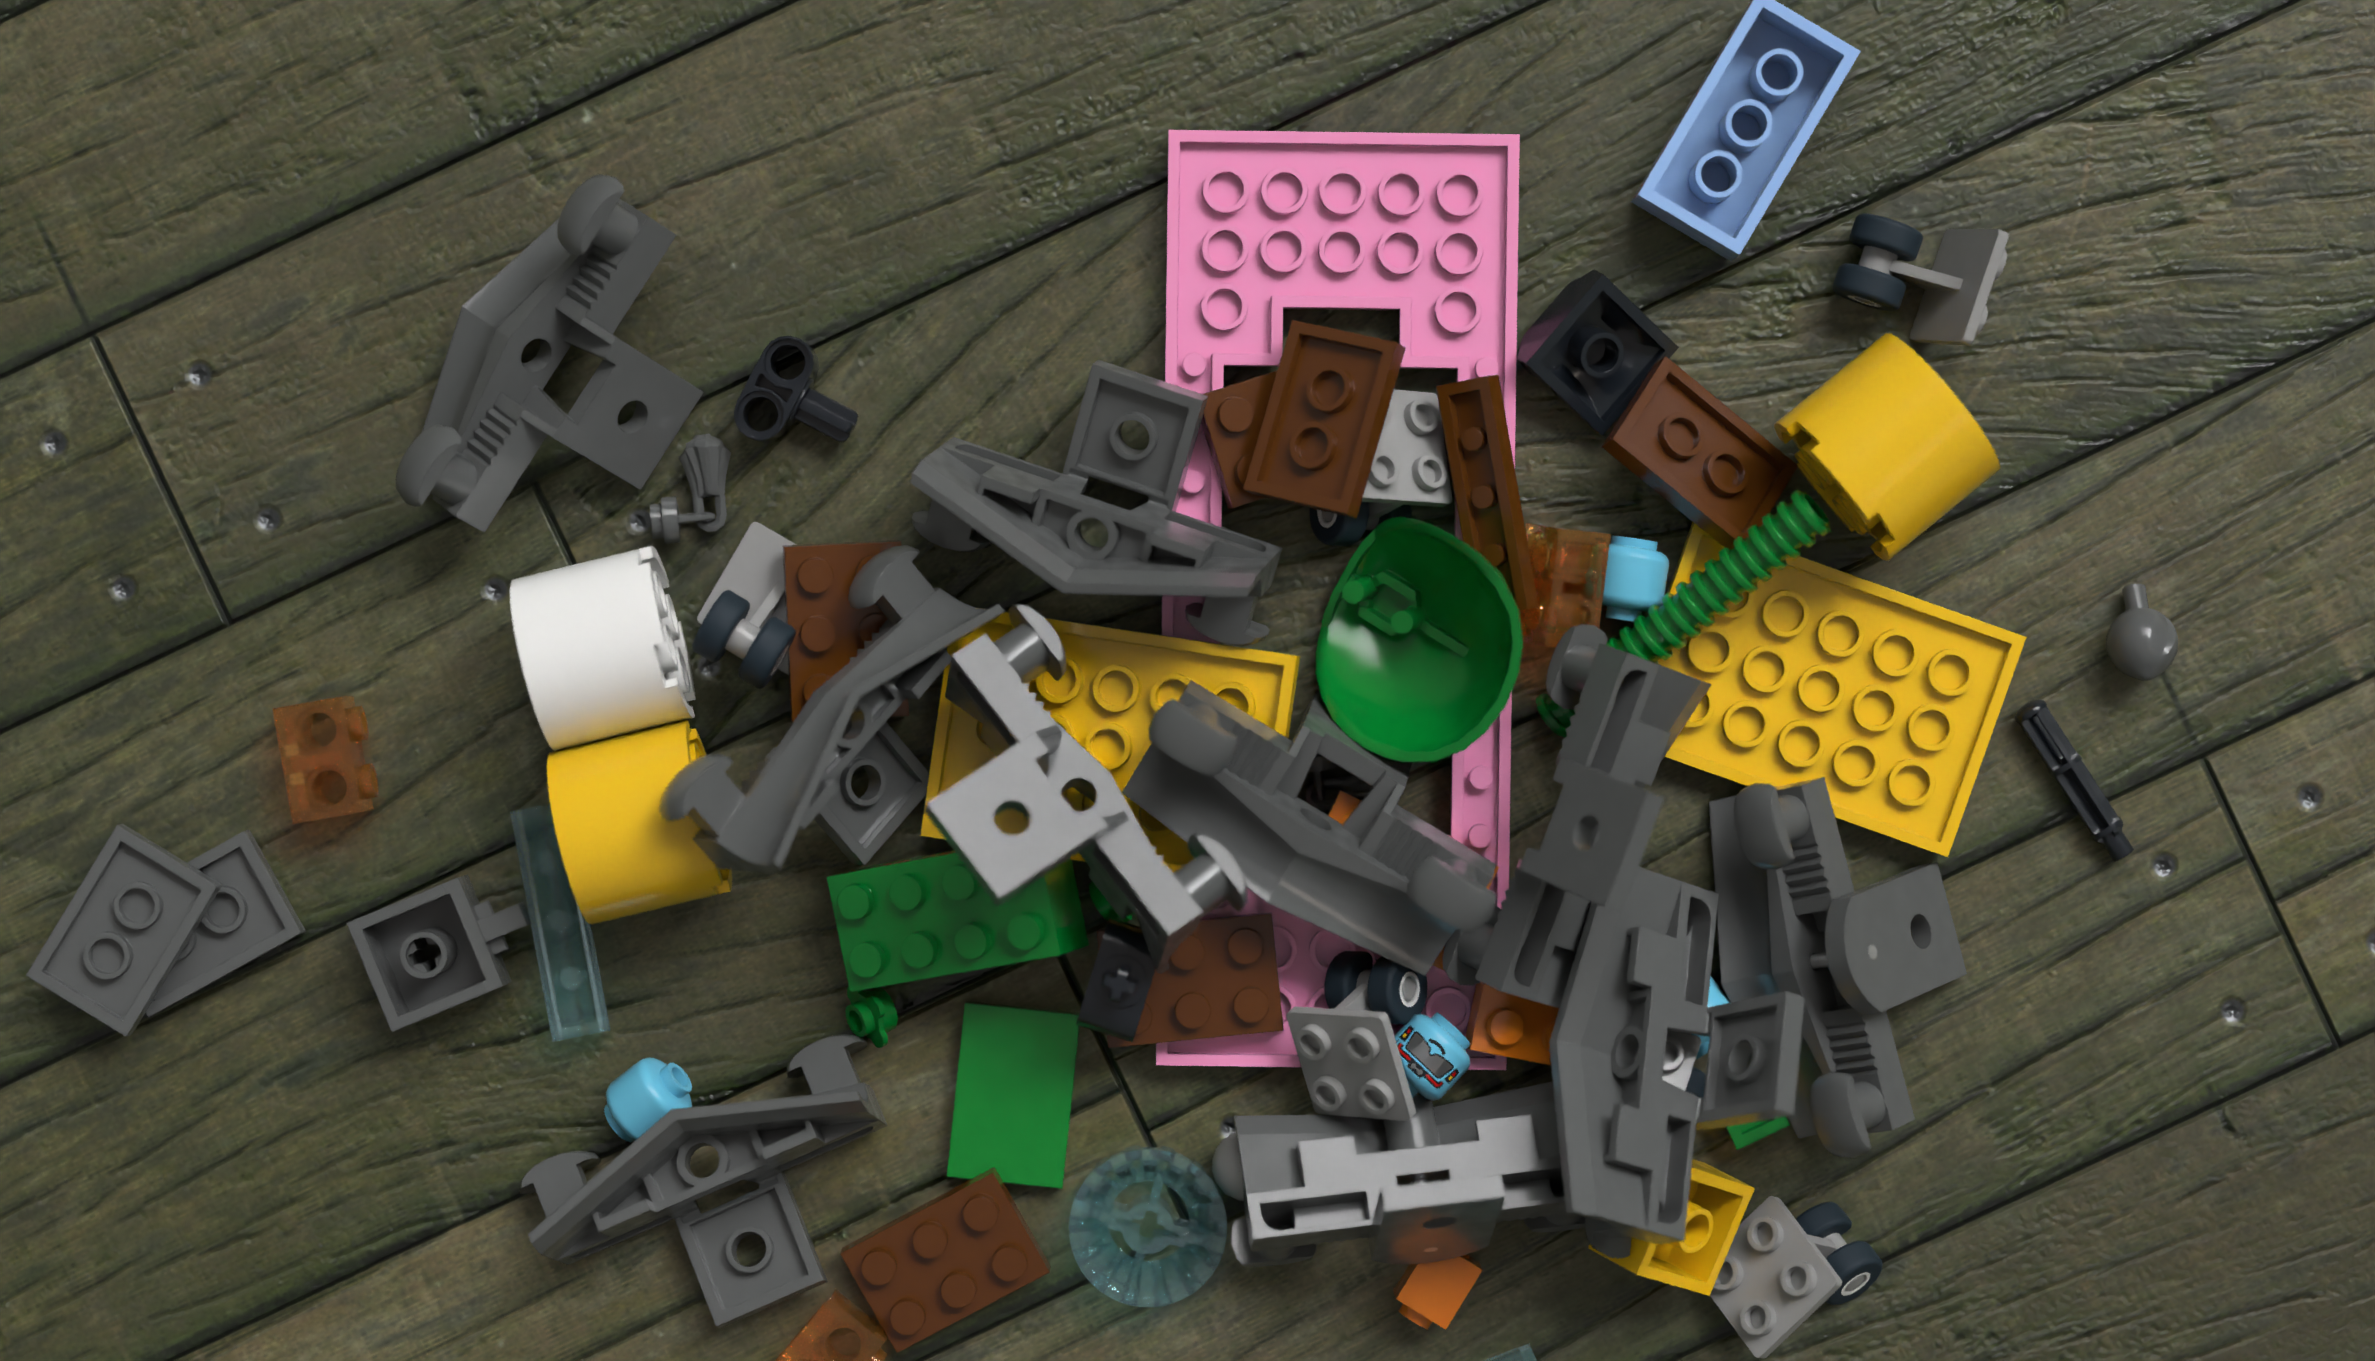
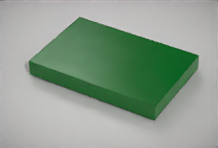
[947,1001,1080,1189]

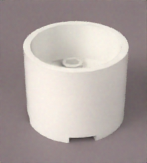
[510,546,696,751]

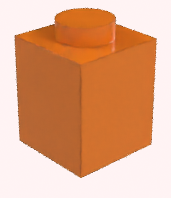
[1393,1254,1483,1330]

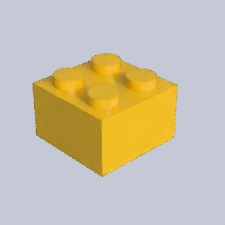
[1588,1159,1755,1296]

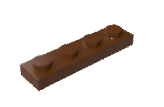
[1436,375,1539,611]

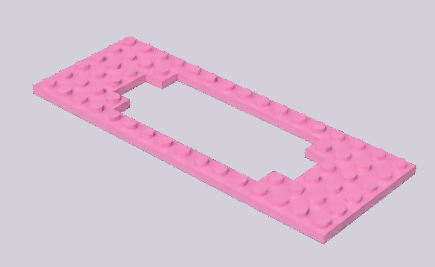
[1156,130,1520,1070]

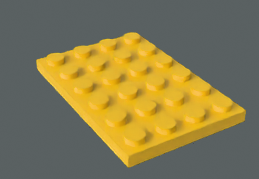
[1658,522,2027,857]
[920,607,1300,873]

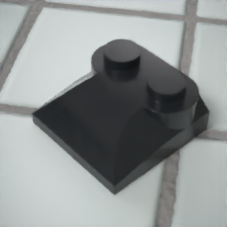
[1517,270,1679,436]

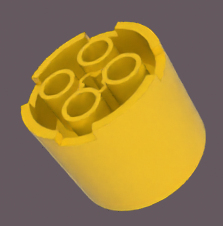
[1774,333,2000,561]
[547,720,732,925]

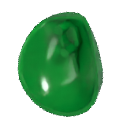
[1315,517,1523,762]

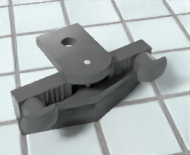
[1709,777,1967,1158]
[1231,1081,1585,1267]

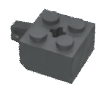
[347,874,532,1032]

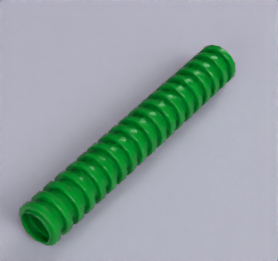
[1536,490,1830,738]

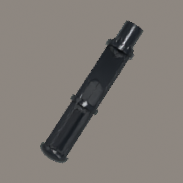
[2015,699,2134,862]

